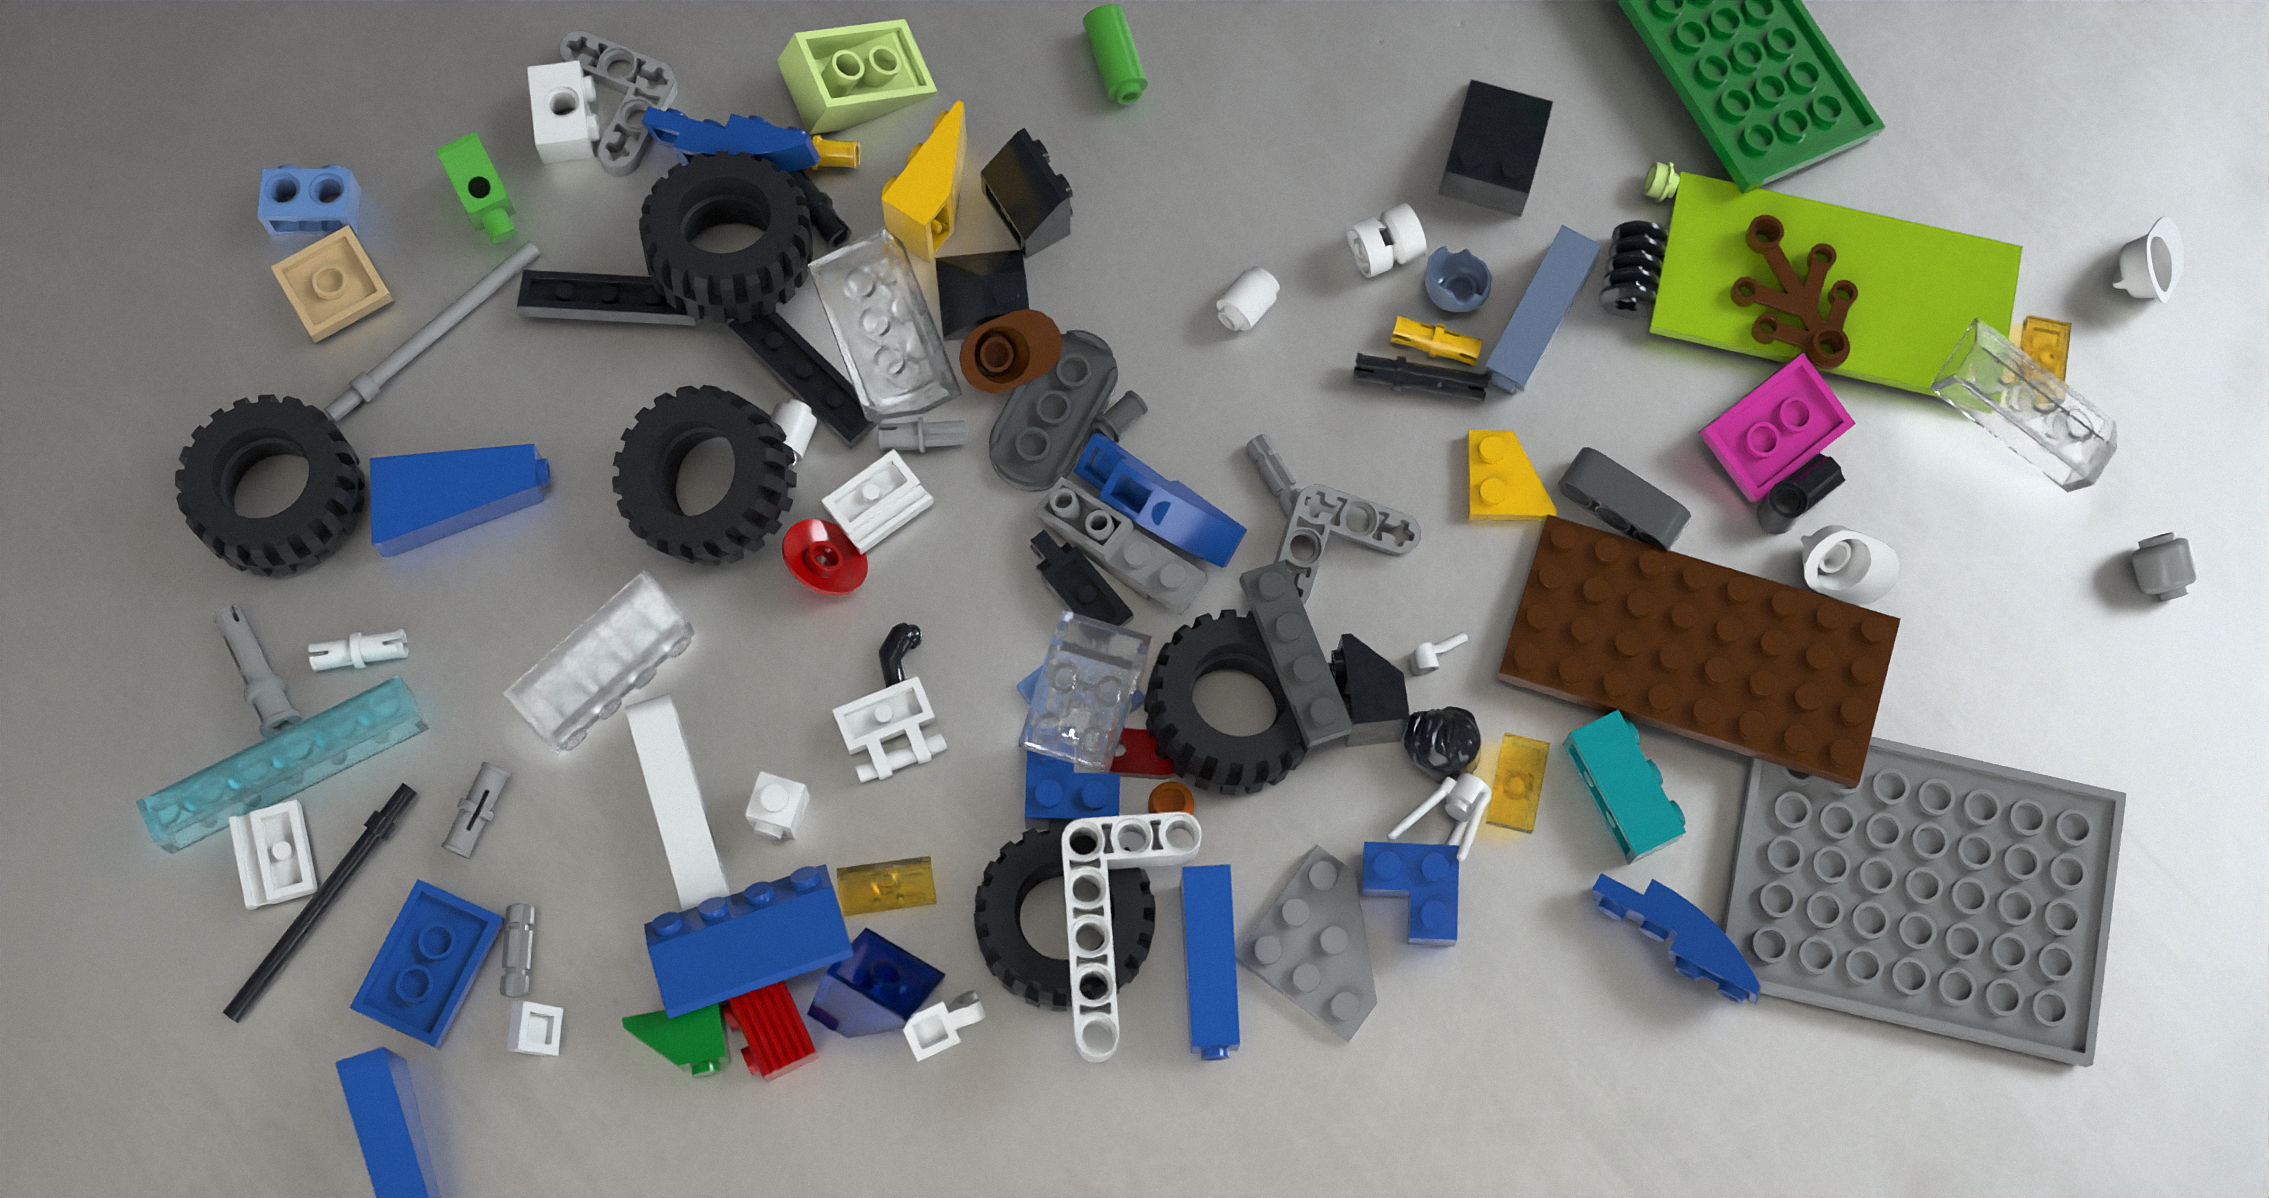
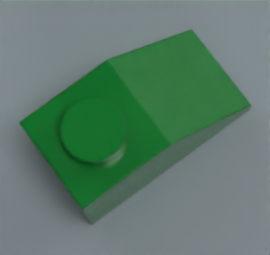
[622,1002,732,1077]

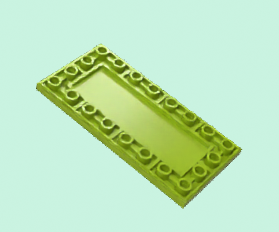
[1648,171,2023,409]

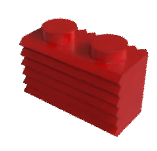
[721,980,819,1082]

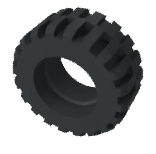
[639,151,813,324]
[612,385,797,566]
[175,394,365,577]
[1144,609,1310,795]
[974,822,1156,1012]

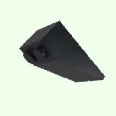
[1438,79,1553,217]

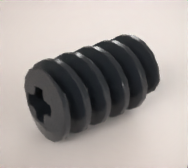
[1599,220,1669,318]

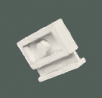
[821,449,933,555]
[228,800,318,910]

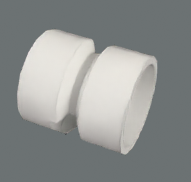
[1347,203,1427,278]

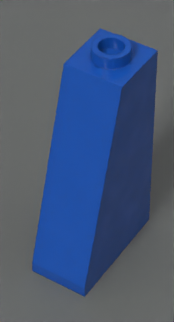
[370,444,551,558]
[1179,864,1240,1061]
[335,1047,441,1198]

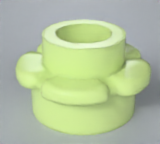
[1643,161,1680,203]

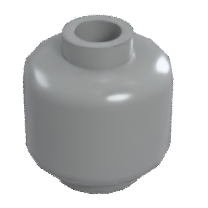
[2131,532,2200,601]

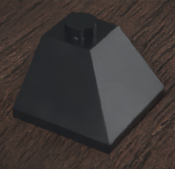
[935,249,1029,341]

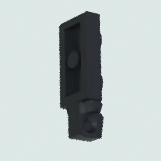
[1030,529,1134,646]

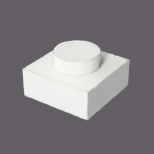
[507,1001,564,1057]

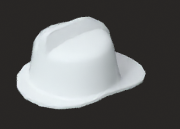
[2112,217,2184,303]
[1801,525,1900,605]

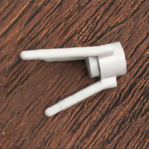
[1387,773,1491,861]

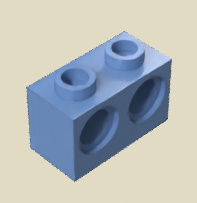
[257,165,361,235]

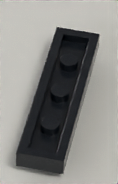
[517,270,697,326]
[728,311,883,449]

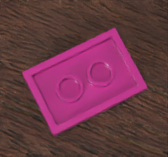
[1698,352,1856,503]

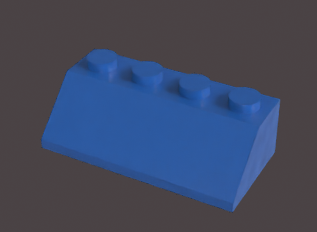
[644,864,854,1019]

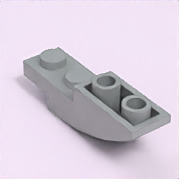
[1034,477,1208,615]

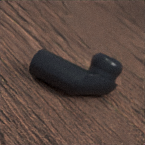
[879,622,923,688]

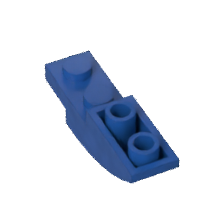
[642,106,821,173]
[1073,433,1247,568]
[1592,873,1761,1005]

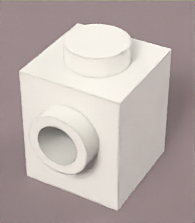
[745,771,810,840]

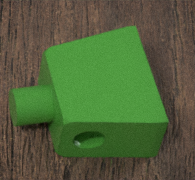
[435,131,516,244]

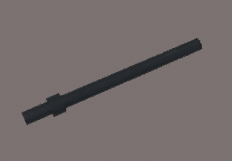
[222,783,418,1023]

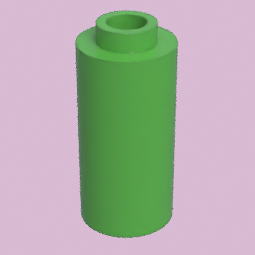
[1083,4,1148,104]

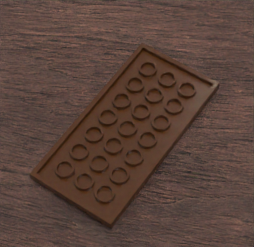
[1497,514,1901,788]

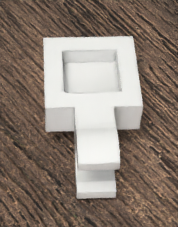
[897,990,986,1062]

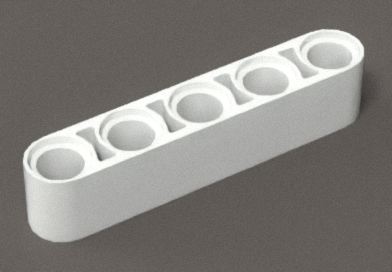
[625,693,731,911]

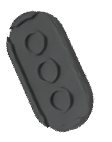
[989,330,1118,492]

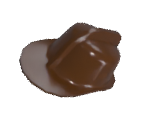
[959,309,1062,394]

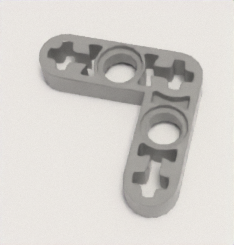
[559,30,678,177]
[1274,484,1421,605]

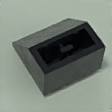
[980,128,1073,259]
[1328,633,1410,747]

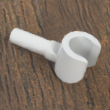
[1409,631,1468,676]

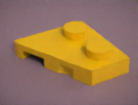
[1467,430,1556,521]

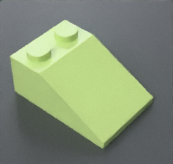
[777,19,937,135]

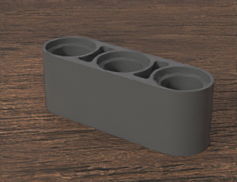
[1558,447,1692,551]

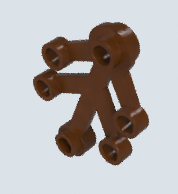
[1730,215,1858,369]

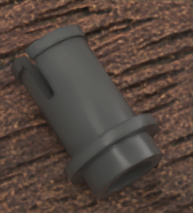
[1091,390,1148,443]

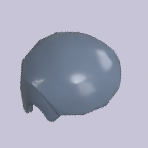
[1425,246,1492,312]

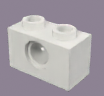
[527,61,600,164]

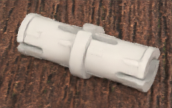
[308,629,408,672]

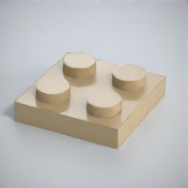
[270,225,394,343]

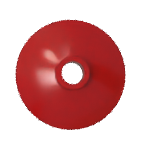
[782,519,868,596]

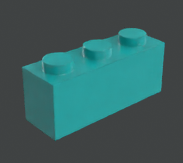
[1562,710,1686,865]

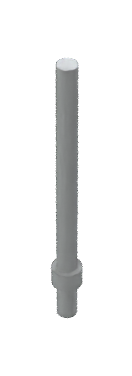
[324,241,541,422]

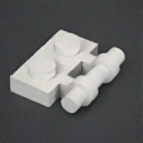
[832,676,947,784]

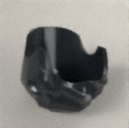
[1403,706,1482,785]

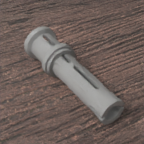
[213,604,302,739]

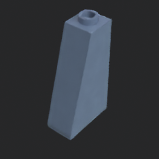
[1485,225,1602,393]

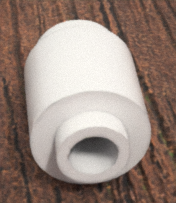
[1216,266,1280,331]
[771,399,817,469]

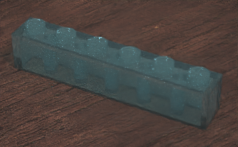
[136,675,430,855]

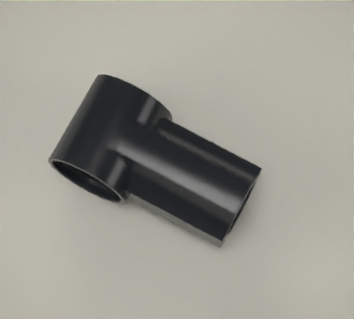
[1757,452,1846,534]

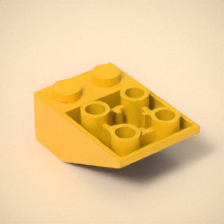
[881,99,967,263]

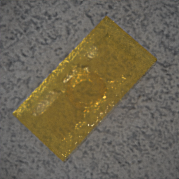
[2014,315,2072,409]
[1486,733,1550,834]
[837,856,937,916]

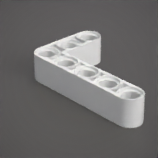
[1062,812,1202,1063]

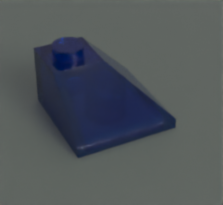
[807,927,946,1039]

